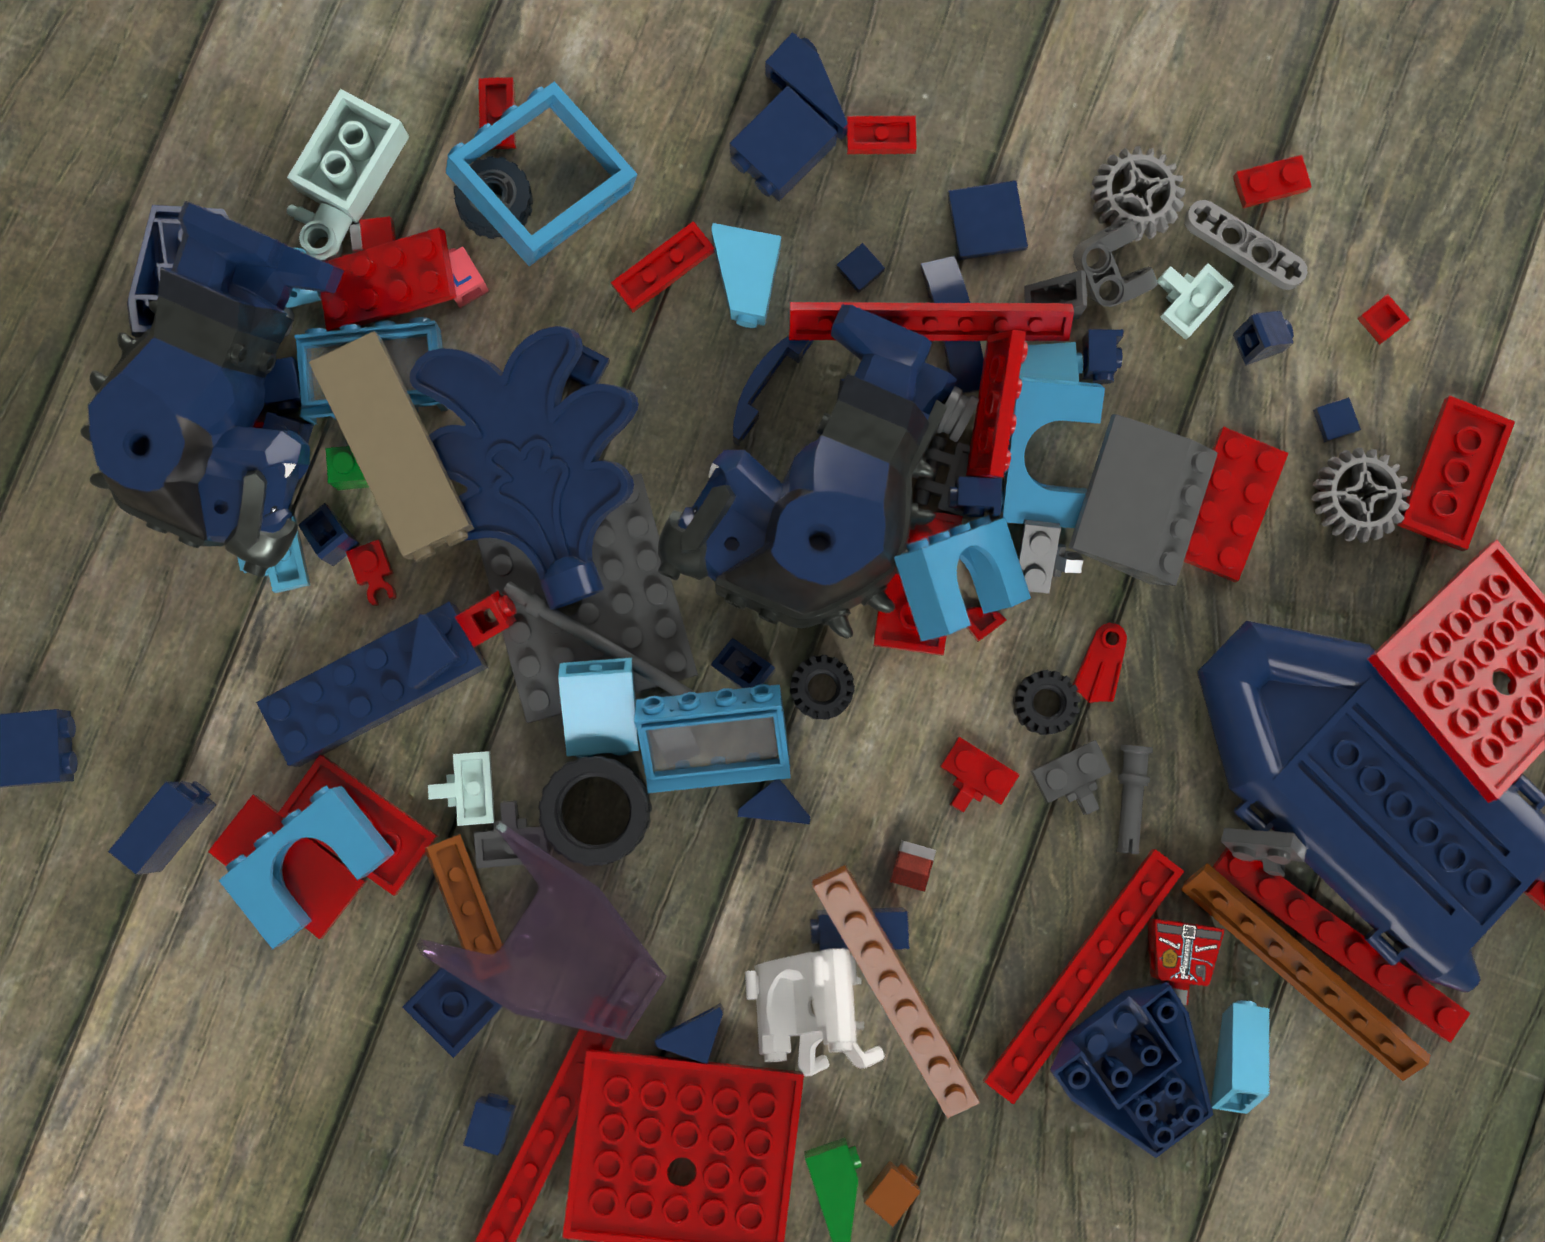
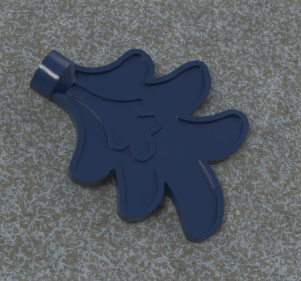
[409,326,639,610]

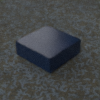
[836,243,885,293]
[568,345,610,387]
[1313,398,1361,443]

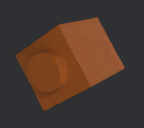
[862,1161,921,1227]

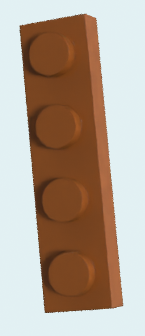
[424,834,512,984]

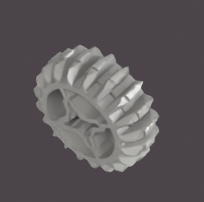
[1090,146,1185,241]
[1311,448,1411,543]

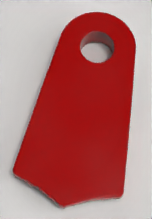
[1072,623,1127,703]

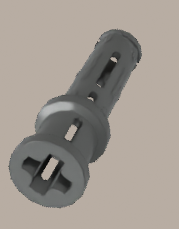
[1116,744,1153,854]

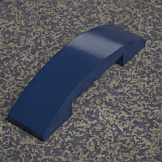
[920,256,984,394]
[733,335,815,446]

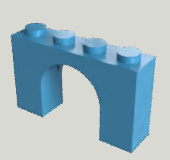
[999,377,1105,528]
[894,515,1031,641]
[219,786,395,949]

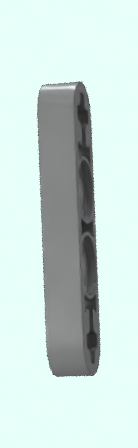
[1184,200,1307,290]

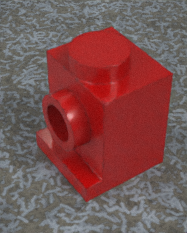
[455,590,517,647]

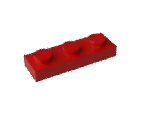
[611,221,715,313]

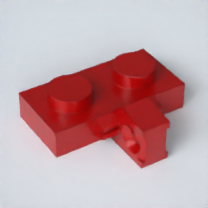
[940,737,1020,813]

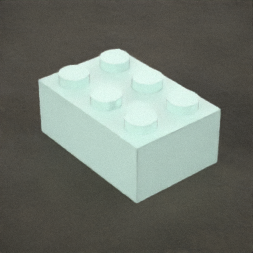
[287,89,409,224]

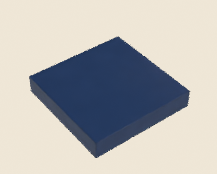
[947,180,1028,260]
[402,954,506,1058]

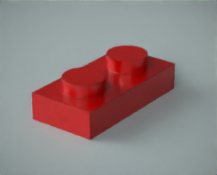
[478,77,516,149]
[847,116,917,154]
[1233,155,1312,208]

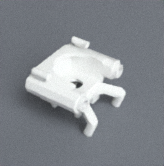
[745,949,884,1076]

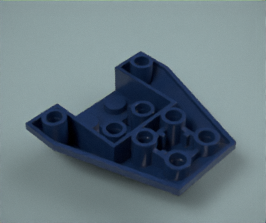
[1050,983,1214,1158]

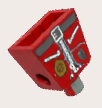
[1147,918,1224,1005]

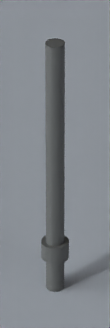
[502,581,693,696]

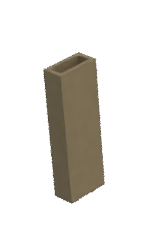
[309,331,474,562]

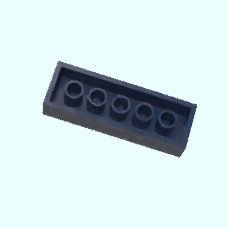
[256,601,489,767]

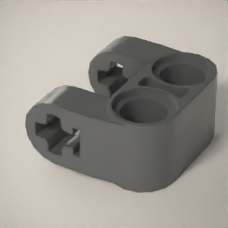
[1073,219,1158,307]

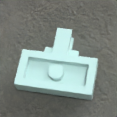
[1157,263,1234,340]
[428,751,495,826]

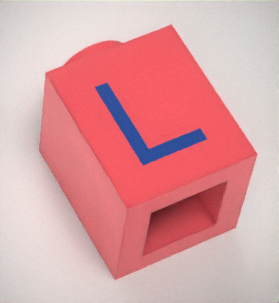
[449,246,489,308]

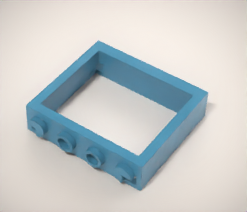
[446,81,638,267]

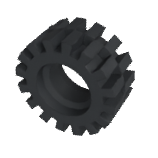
[790,655,855,720]
[1013,670,1081,735]

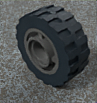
[454,156,533,239]

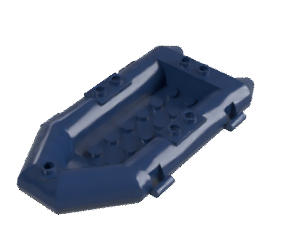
[1197,620,1545,993]

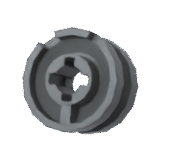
[936,386,980,443]

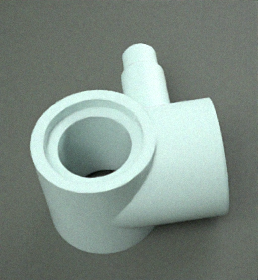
[287,203,353,262]

